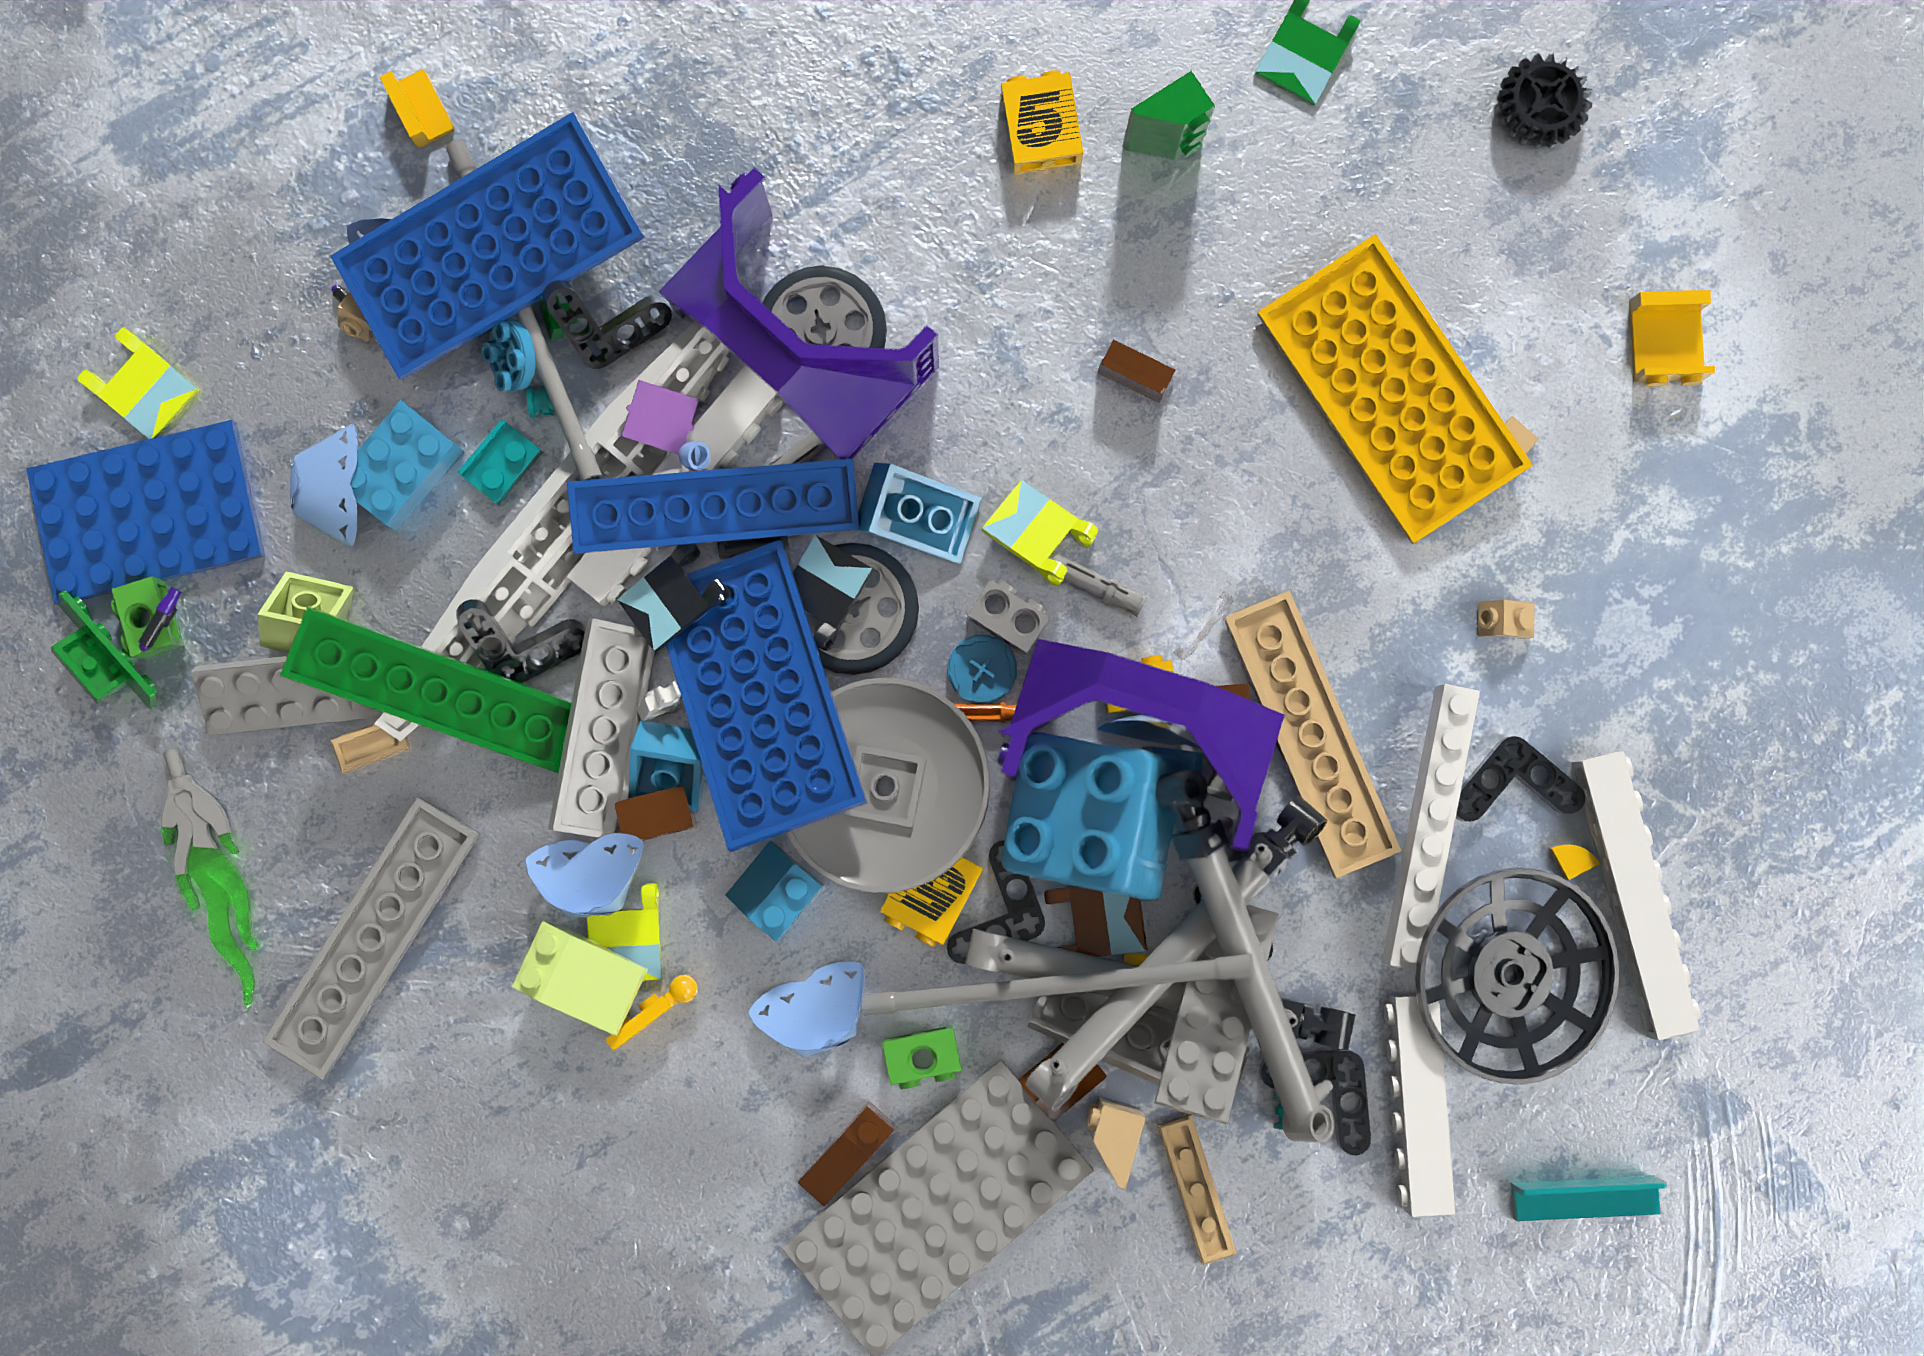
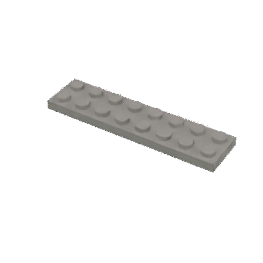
[262,797,480,1080]

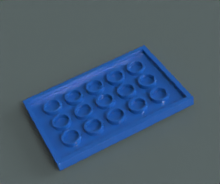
[26,420,266,605]

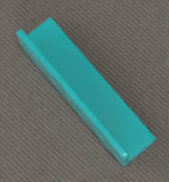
[1511,1176,1667,1222]

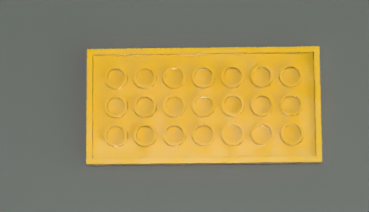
[1257,233,1533,545]

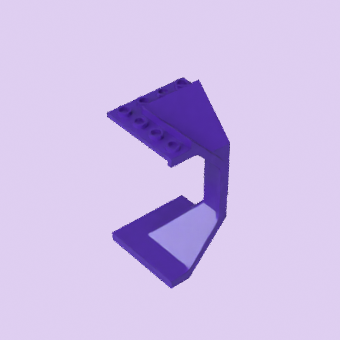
[658,167,939,460]
[997,639,1285,853]

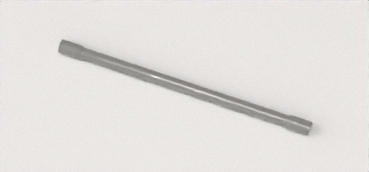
[446,140,603,481]
[861,954,1255,1016]

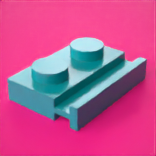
[457,419,543,506]

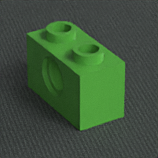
[111,576,185,659]
[882,1025,962,1089]

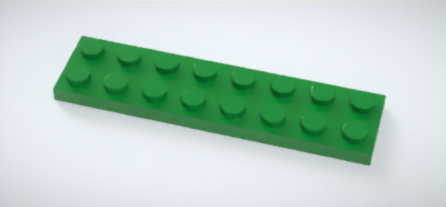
[280,606,572,773]

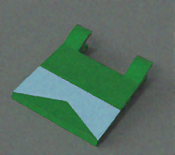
[1255,0,1360,106]

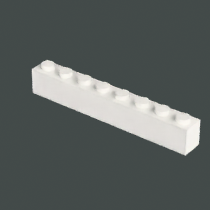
[567,365,784,607]
[1381,684,1480,971]
[1572,750,1701,1041]

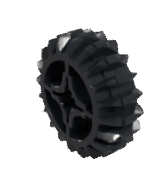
[1496,53,1592,149]

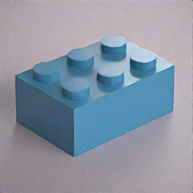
[342,400,465,531]

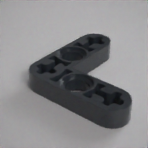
[543,280,672,369]
[456,599,585,683]
[1456,736,1585,822]
[947,840,1045,964]
[1258,1049,1371,1156]

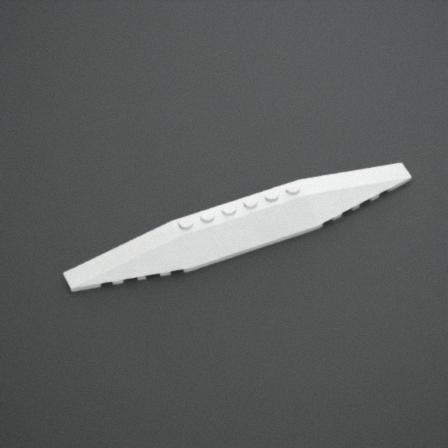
[372,321,730,741]

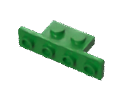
[51,590,158,709]

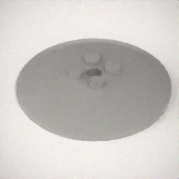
[786,678,990,893]

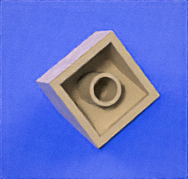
[1085,1096,1146,1189]

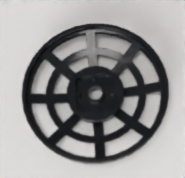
[1415,868,1620,1085]

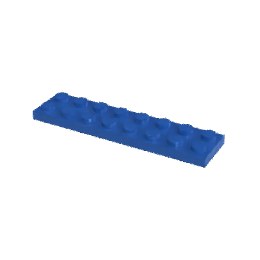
[567,459,860,554]

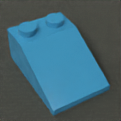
[856,463,982,564]

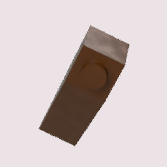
[797,1101,896,1206]

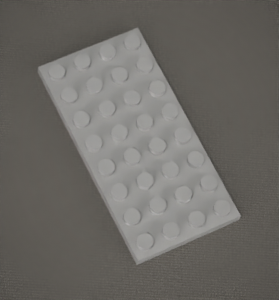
[782,1059,1094,1356]

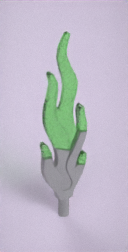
[161,749,260,1005]

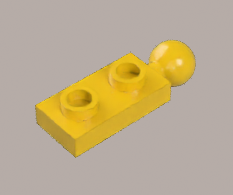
[605,975,698,1051]

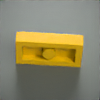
[379,69,455,148]

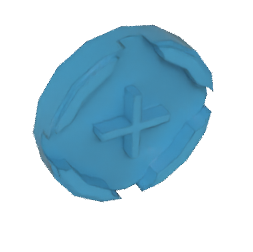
[948,635,1017,704]

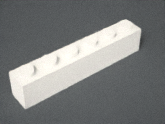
[1384,994,1455,1217]

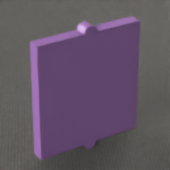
[621,380,699,454]

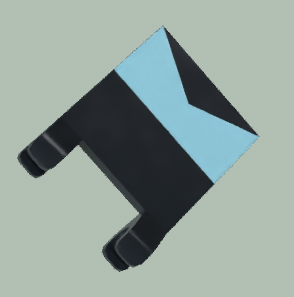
[793,534,874,651]
[617,544,731,653]

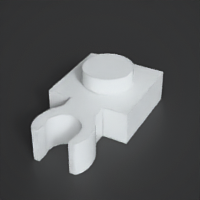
[637,681,682,721]

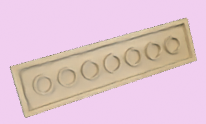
[1223,590,1402,879]

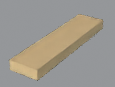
[1157,1114,1237,1265]

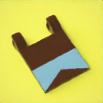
[1044,886,1148,957]

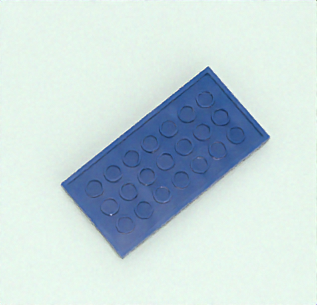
[330,112,645,380]
[666,540,868,852]

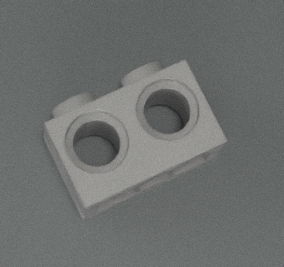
[967,579,1050,656]

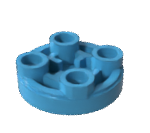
[481,319,535,391]

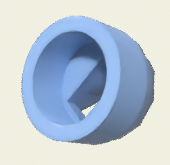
[678,441,710,471]

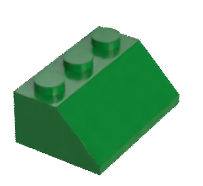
[1123,71,1215,160]

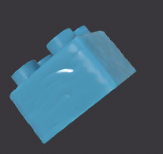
[1001,732,1185,900]

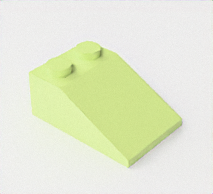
[512,921,648,1035]

